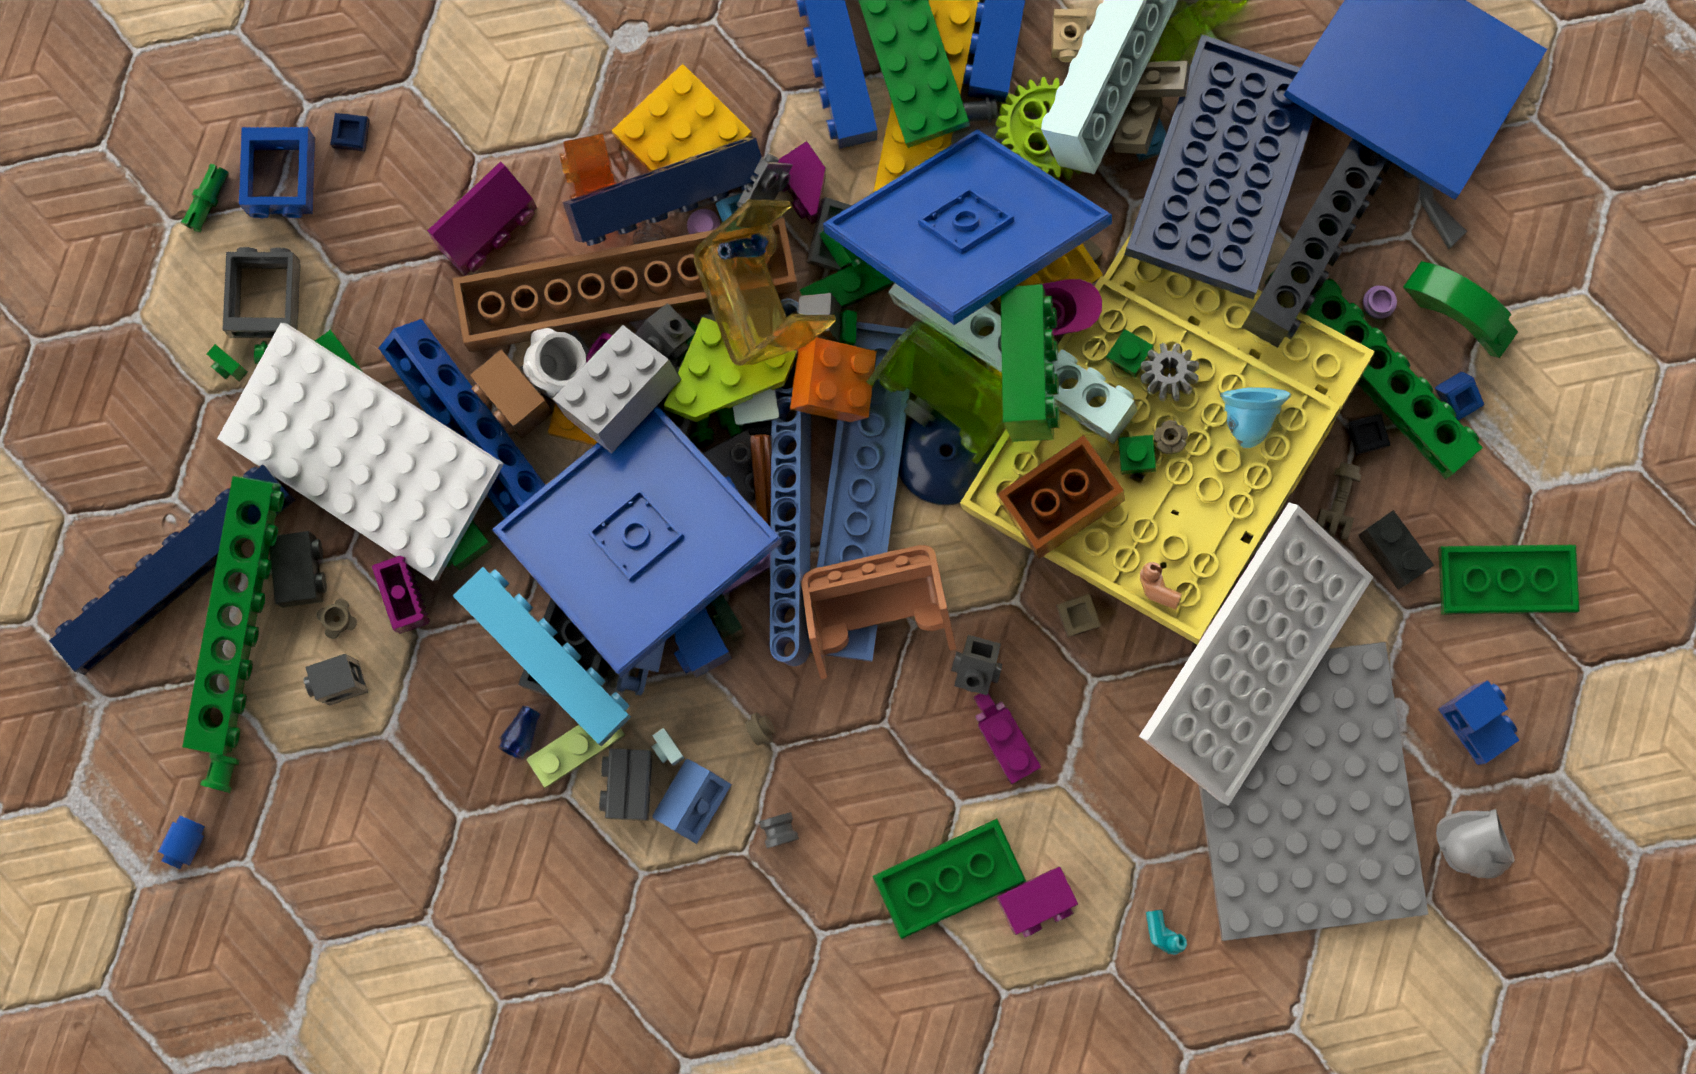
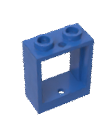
[239,127,315,219]

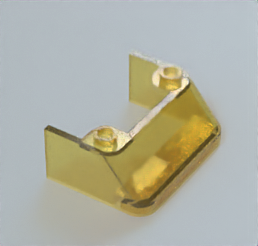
[694,199,837,366]

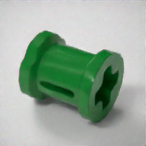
[200,753,240,793]

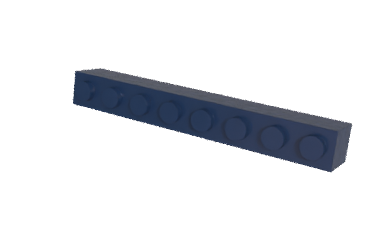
[49,465,296,675]

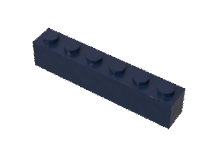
[562,137,762,246]

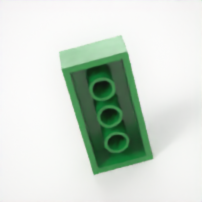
[1001,284,1060,442]

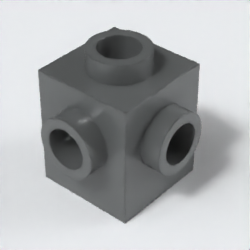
[635,303,695,361]
[951,635,1003,695]

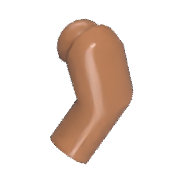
[1140,562,1182,610]

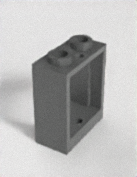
[223,247,300,338]

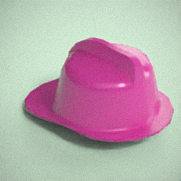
[1040,279,1102,336]

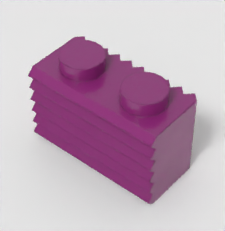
[372,556,430,634]

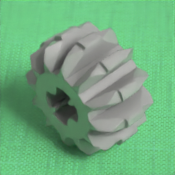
[1141,343,1199,402]

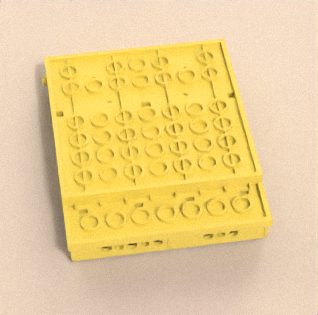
[960,232,1375,645]

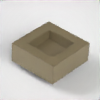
[1056,594,1101,638]

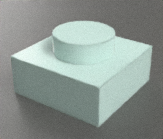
[652,728,685,766]

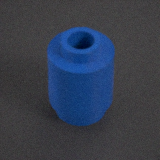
[158,816,205,869]

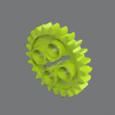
[995,77,1082,181]

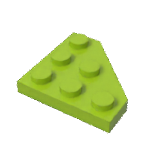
[664,317,797,422]

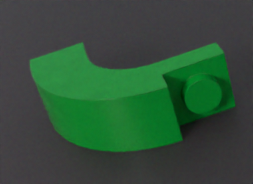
[1403,261,1518,358]

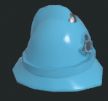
[1220,387,1291,448]

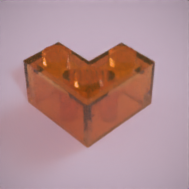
[559,133,615,199]

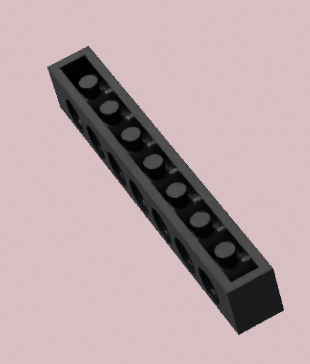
[1242,138,1393,348]

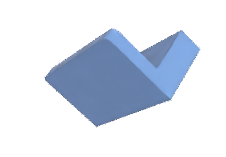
[652,759,732,844]

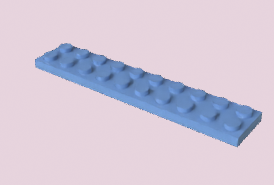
[809,322,918,662]

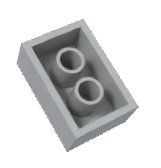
[553,325,681,453]

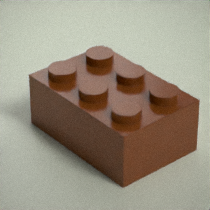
[997,435,1125,559]

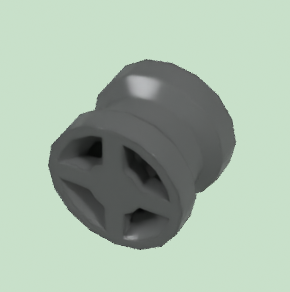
[759,812,799,849]

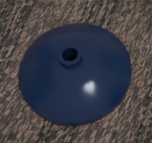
[898,406,995,506]

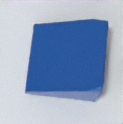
[1435,372,1485,421]

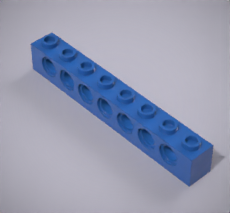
[378,319,545,518]

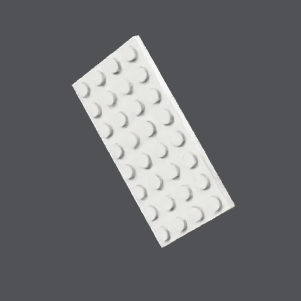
[217,323,504,581]
[1139,502,1373,806]

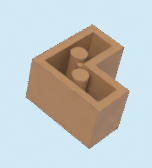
[470,349,553,439]

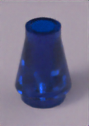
[498,706,541,759]

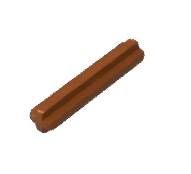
[750,434,771,527]

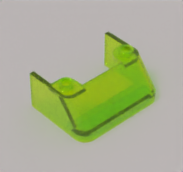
[866,321,1005,464]

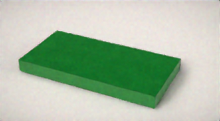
[1438,545,1580,615]
[872,819,1026,939]

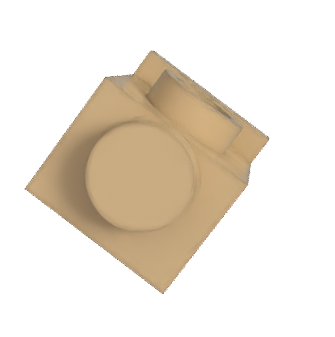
[1051,9,1087,62]

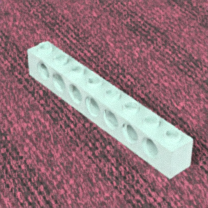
[889,283,1137,444]

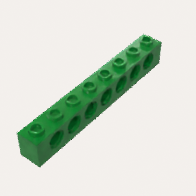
[1264,271,1483,480]
[182,476,284,755]

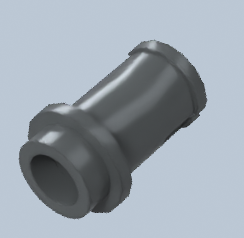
[963,96,998,123]

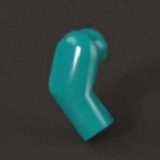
[1146,909,1187,955]

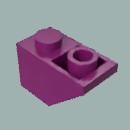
[778,141,826,225]

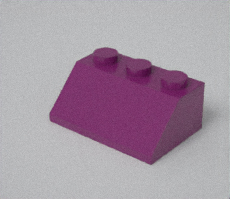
[427,161,537,275]

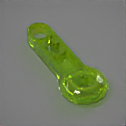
[1149,0,1248,62]

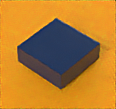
[330,113,370,152]

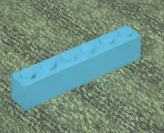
[453,567,631,746]

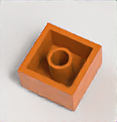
[790,337,877,422]

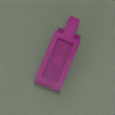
[974,693,1041,784]

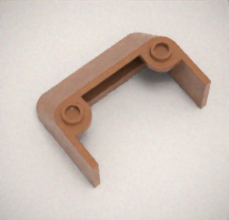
[801,545,956,679]

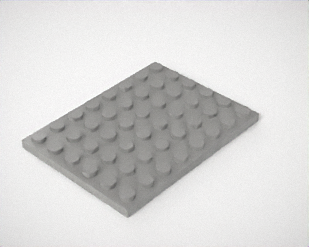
[1199,642,1428,941]

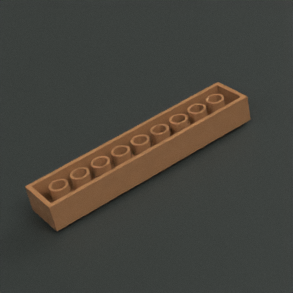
[452,217,797,352]

